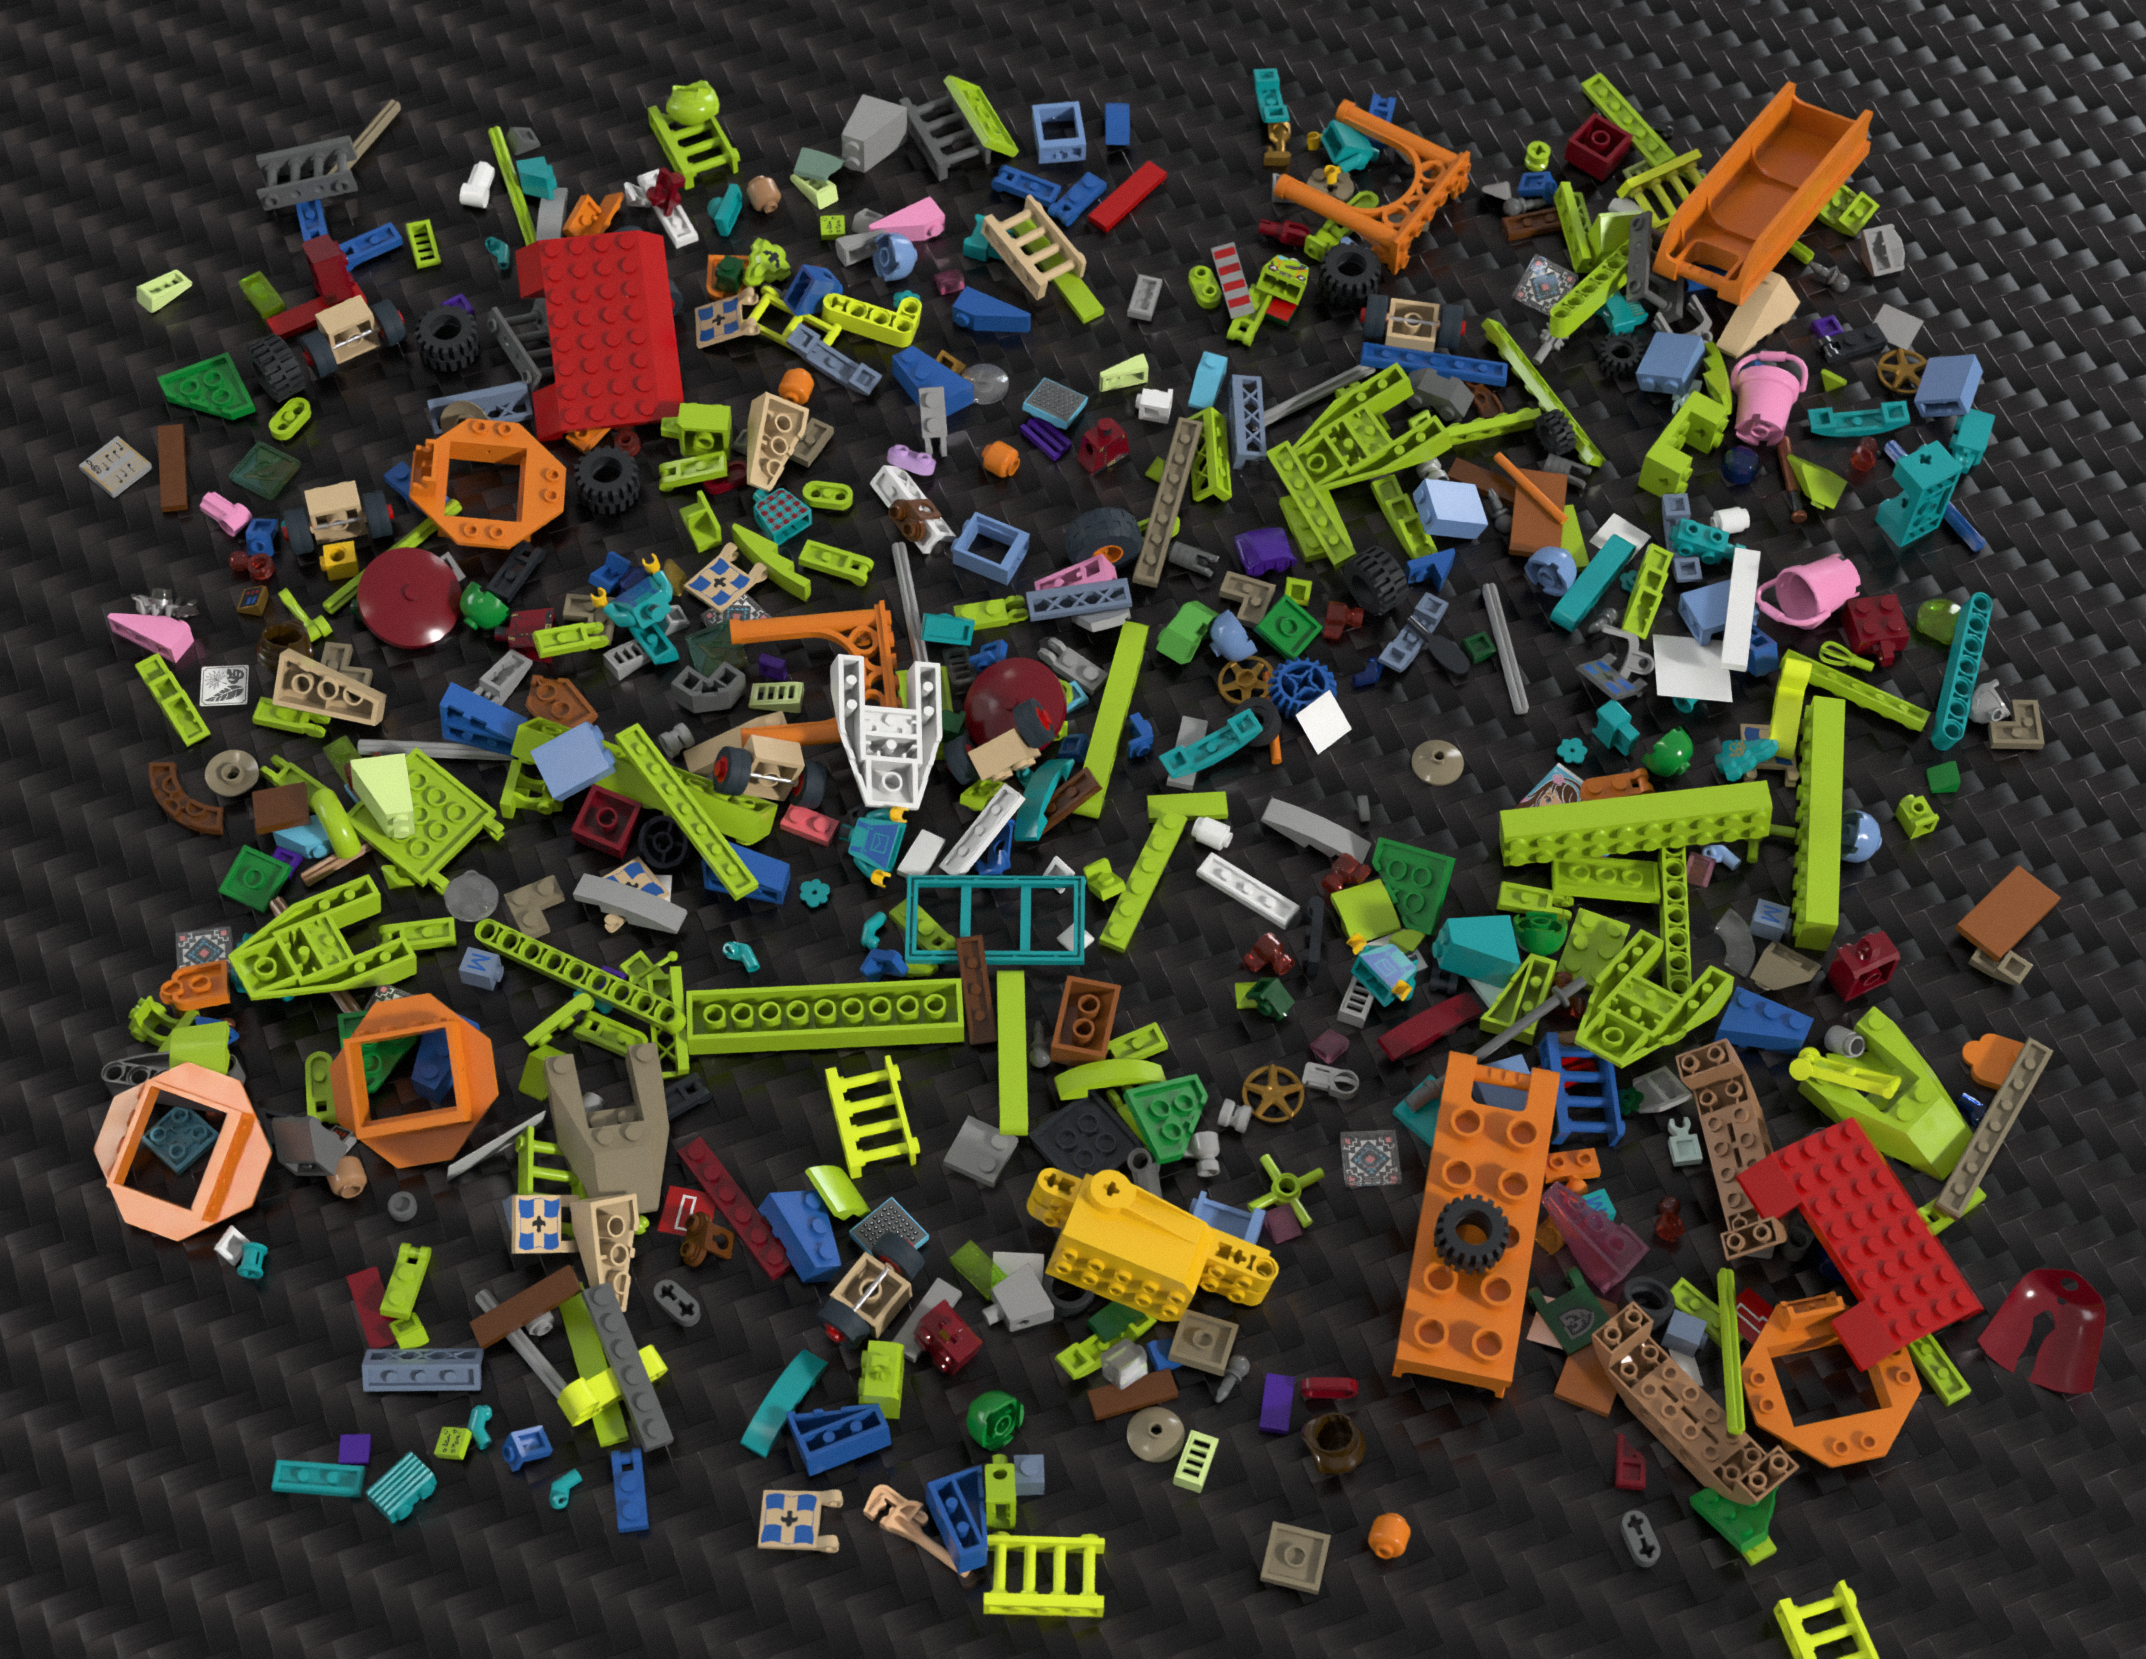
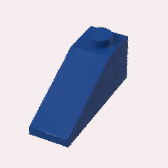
[952,286,1031,332]
[1720,624,1779,677]

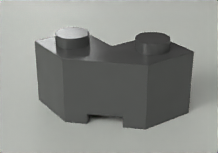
[1405,367,1474,422]
[671,661,746,713]

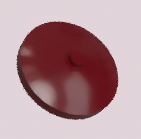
[357,547,462,649]
[964,657,1067,752]

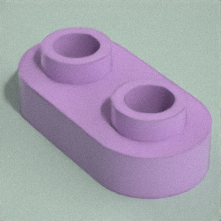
[887,445,936,475]

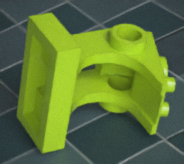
[500,759,566,819]
[128,995,200,1052]

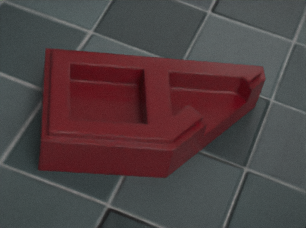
[1615,1433,1646,1491]

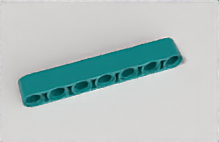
[1931,592,1993,751]

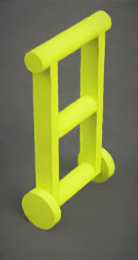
[742,286,842,351]
[1789,1047,1902,1099]

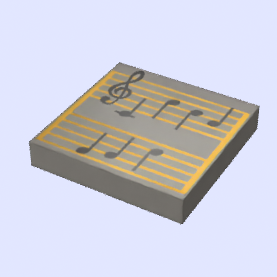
[79,436,152,498]

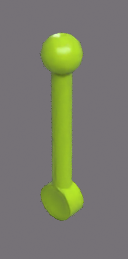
[629,951,678,986]

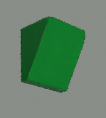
[1926,761,1961,793]

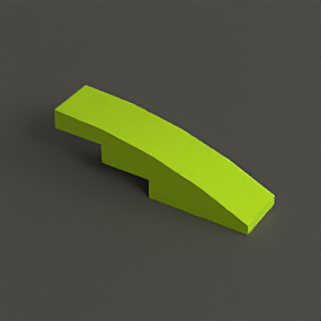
[1703,341,1733,415]
[1370,474,1438,560]
[732,523,811,602]
[1621,543,1674,640]
[135,653,211,747]

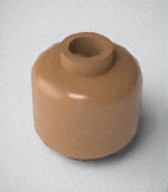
[746,176,781,213]
[326,1155,367,1198]

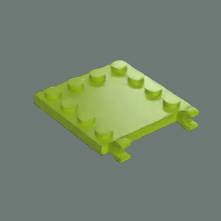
[347,747,505,896]

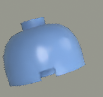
[873,232,917,281]
[1525,546,1577,596]
[1209,609,1257,661]
[1840,808,1882,863]

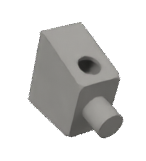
[981,1263,1054,1332]

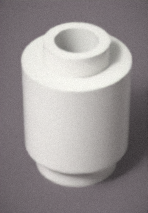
[1710,507,1750,534]
[1191,817,1233,851]

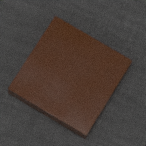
[252,781,311,835]

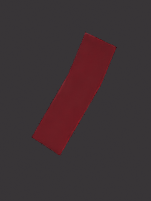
[346,1266,397,1349]

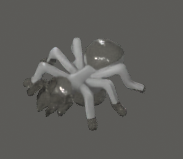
[131,588,199,618]

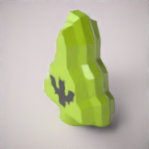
[742,238,791,287]

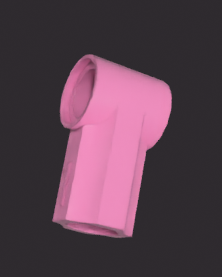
[200,492,253,537]

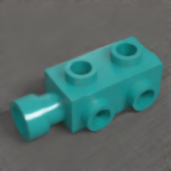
[1668,518,1746,564]

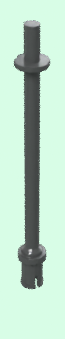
[1404,976,1587,1113]

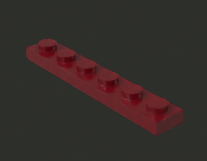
[677,1136,793,1281]

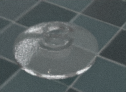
[961,364,1009,404]

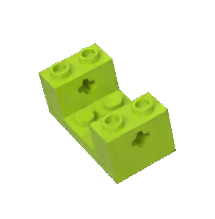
[1637,390,1729,498]

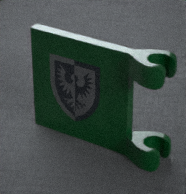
[1527,1266,1610,1356]

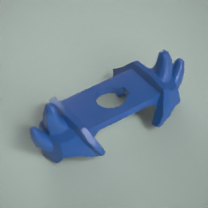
[973,818,1015,889]

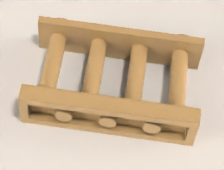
[981,194,1087,300]

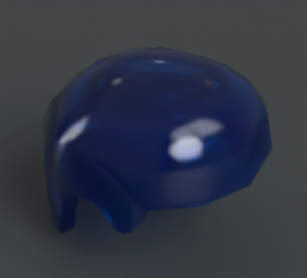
[1720,446,1760,484]

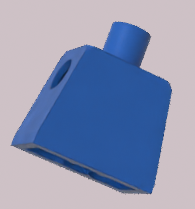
[783,264,843,316]

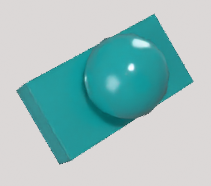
[707,184,744,236]
[919,613,975,646]

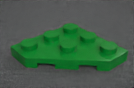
[157,352,255,420]
[1372,837,1456,936]
[337,1010,422,1094]
[1123,1074,1208,1165]
[1689,1485,1779,1554]

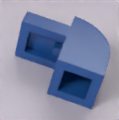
[1104,103,1130,145]

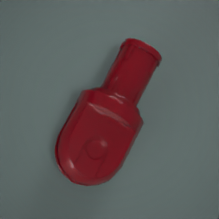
[1258,218,1310,246]

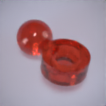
[614,426,641,457]
[1851,436,1878,472]
[228,551,275,580]
[1655,1196,1685,1242]

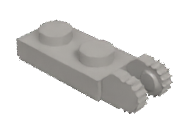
[918,386,947,457]
[1038,637,1109,696]

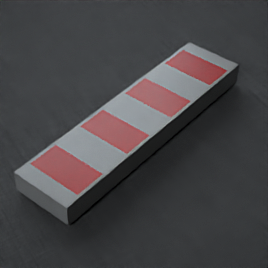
[1211,242,1254,319]

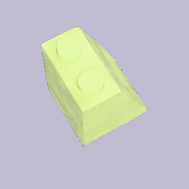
[350,753,415,838]

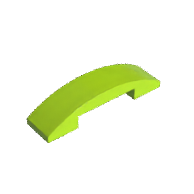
[1054,1059,1166,1100]
[1055,1315,1157,1380]

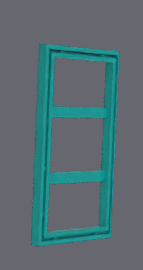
[905,875,1087,965]

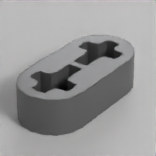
[654,1279,701,1327]
[1620,1510,1661,1567]

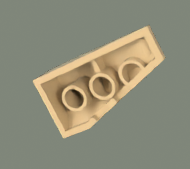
[1716,271,1800,359]
[683,711,787,776]

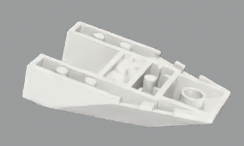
[830,654,942,811]

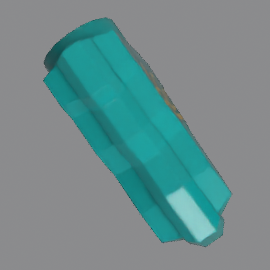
[1715,739,1778,782]

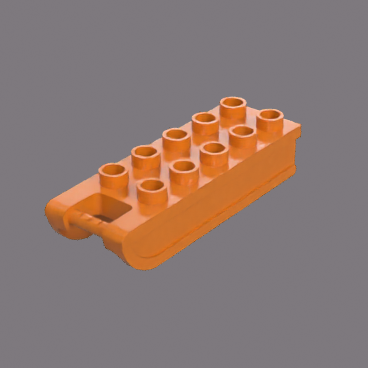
[1652,81,1873,306]
[1392,1051,1560,1398]

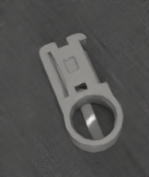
[1302,1062,1359,1100]

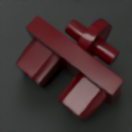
[646,168,686,217]

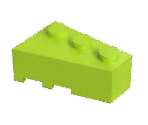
[1479,953,1557,1045]

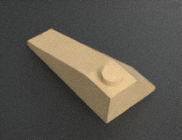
[747,392,809,492]
[570,1193,639,1312]

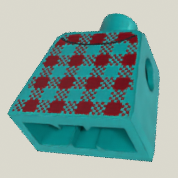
[753,488,812,546]

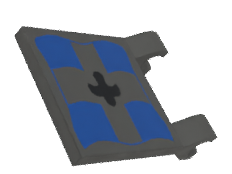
[1576,652,1649,701]

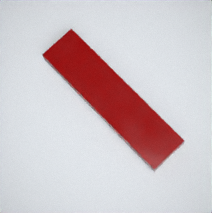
[1088,161,1167,232]
[266,282,367,339]

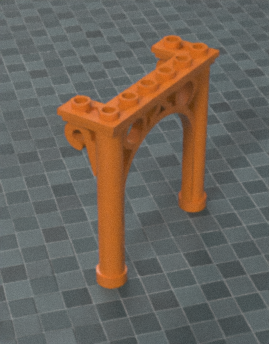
[1274,99,1471,276]
[729,600,903,748]

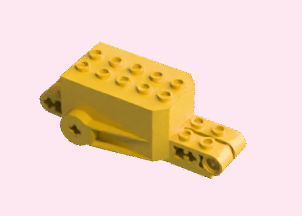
[1026,1168,1279,1322]

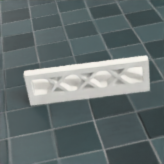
[870,465,956,554]

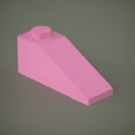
[868,196,945,241]
[1034,553,1117,591]
[107,613,194,663]

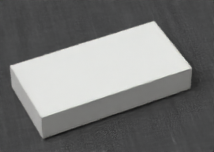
[897,829,946,879]

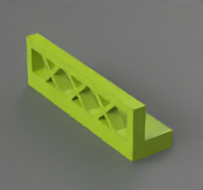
[1554,182,1597,273]
[1187,406,1232,502]
[646,966,689,1080]

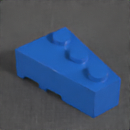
[892,346,974,417]
[439,682,528,758]
[702,841,791,904]
[1713,986,1814,1055]
[411,1013,481,1105]
[758,1190,842,1283]
[786,1404,891,1476]
[926,1465,988,1574]

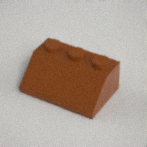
[1050,975,1121,1067]

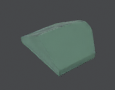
[794,147,845,181]

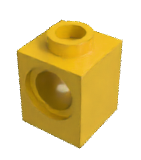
[319,541,360,581]

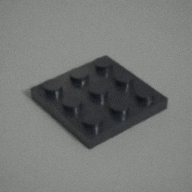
[1028,1089,1145,1180]

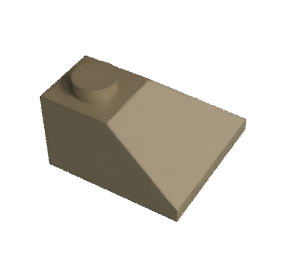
[1750,940,1822,990]

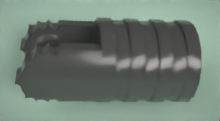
[1543,453,1592,489]
[1169,541,1219,578]

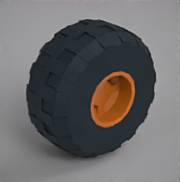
[1064,507,1142,571]

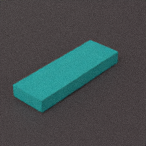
[271,1460,366,1498]

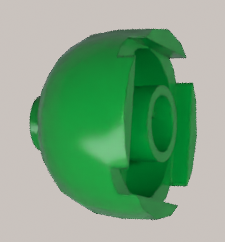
[459,582,512,630]
[1641,726,1693,777]
[1513,911,1568,957]
[966,1390,1024,1451]

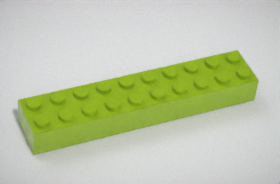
[1791,696,1845,951]
[511,717,778,845]
[1499,780,1773,866]
[686,978,964,1055]

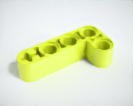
[821,293,922,348]
[1768,657,1812,760]
[557,1345,668,1427]

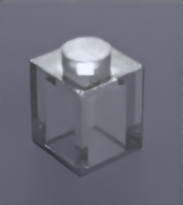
[1100,1338,1148,1390]

